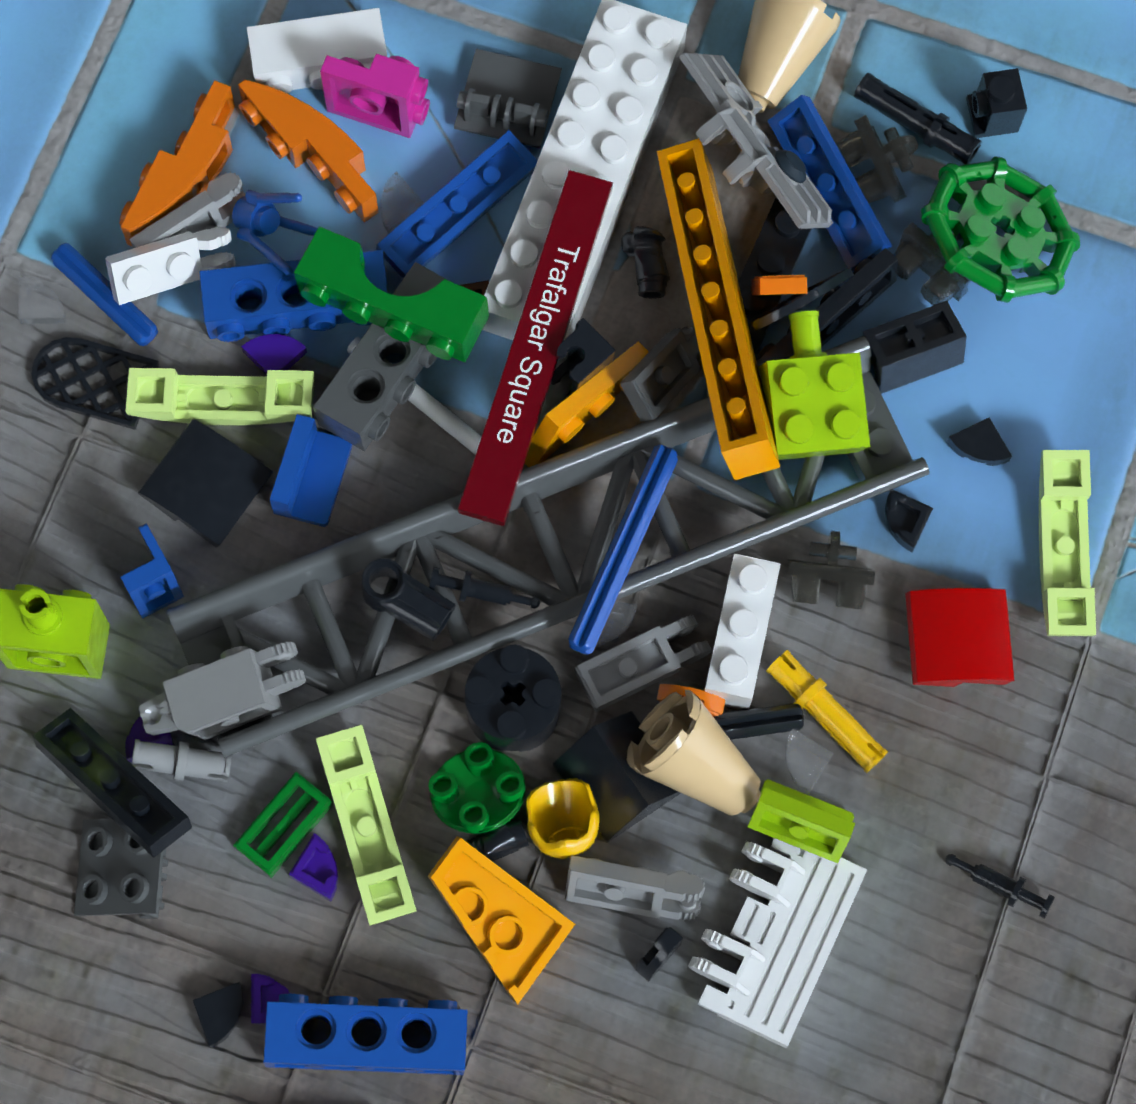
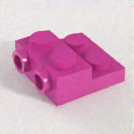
[320,54,430,138]

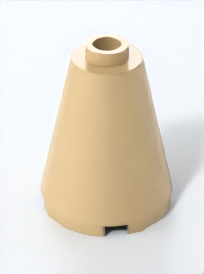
[738,0,841,113]
[626,690,760,816]

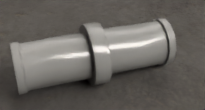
[131,739,232,783]

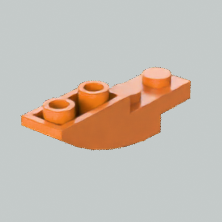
[119,80,235,247]
[238,80,379,223]

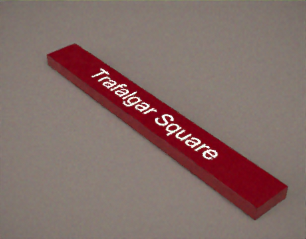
[458,170,613,527]

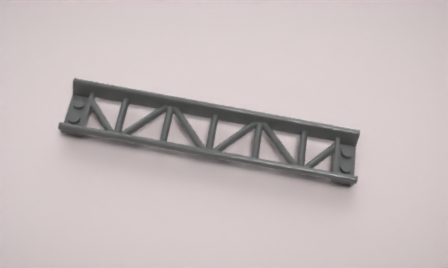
[166,336,930,758]

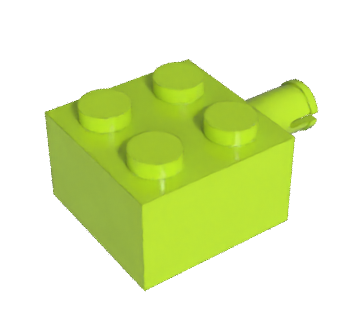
[758,310,871,460]
[0,584,110,679]

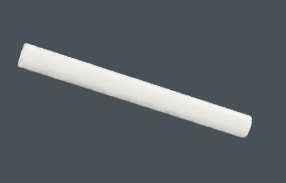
[347,337,482,455]

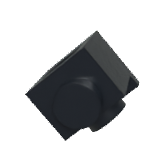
[966,68,1027,138]

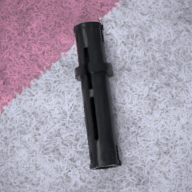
[854,72,982,165]

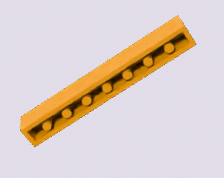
[656,138,780,480]

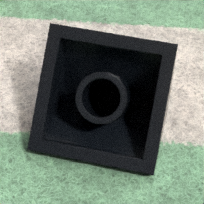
[553,711,681,843]

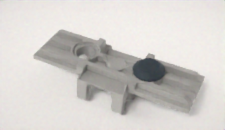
[679,53,834,229]

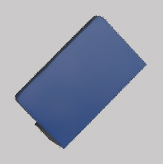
[270,414,352,527]
[120,523,184,619]

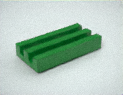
[233,772,334,878]

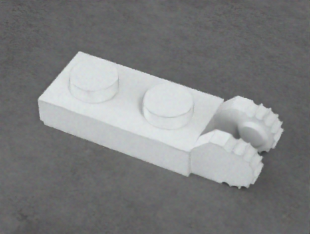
[105,226,236,305]

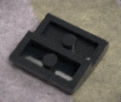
[138,419,273,547]

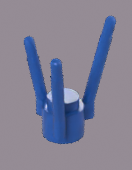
[232,190,318,275]

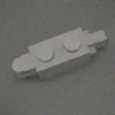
[139,641,306,740]

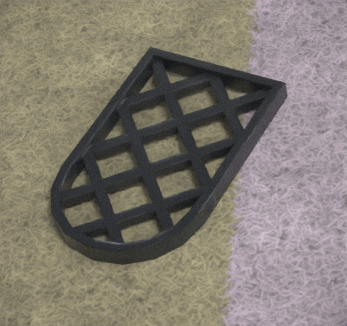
[750,267,854,330]
[31,337,159,430]

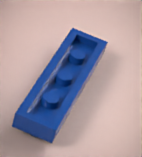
[767,95,892,271]
[376,130,538,279]

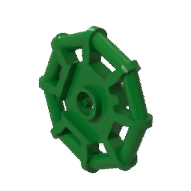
[921,156,1080,303]

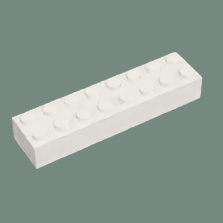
[483,0,687,358]

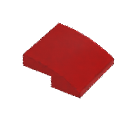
[905,588,1015,687]

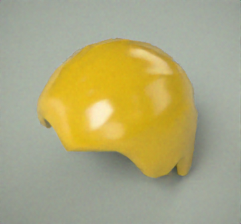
[526,778,599,859]

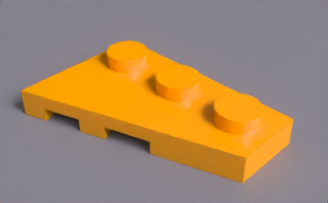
[525,341,649,467]
[428,836,575,1004]

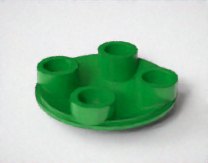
[428,742,526,834]

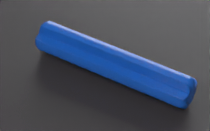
[51,243,158,346]

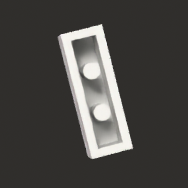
[247,8,387,94]
[704,553,781,711]

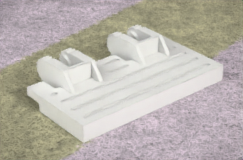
[688,838,867,1048]

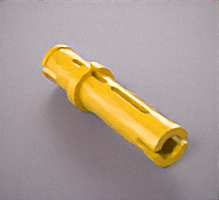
[766,650,888,774]

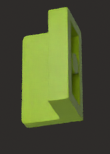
[748,779,855,863]

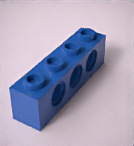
[199,250,388,342]
[264,994,468,1075]

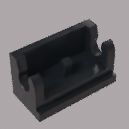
[863,301,967,394]
[551,318,616,400]

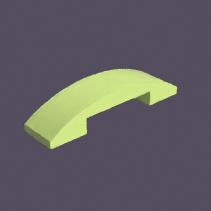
[126,368,314,425]
[1039,450,1096,636]
[316,725,417,926]

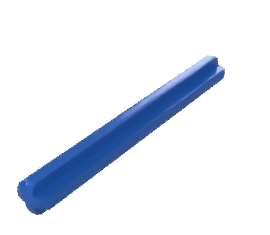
[568,444,678,655]

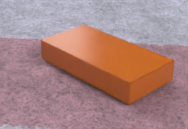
[752,275,808,295]

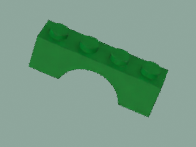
[294,226,489,363]

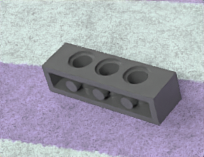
[313,262,449,452]

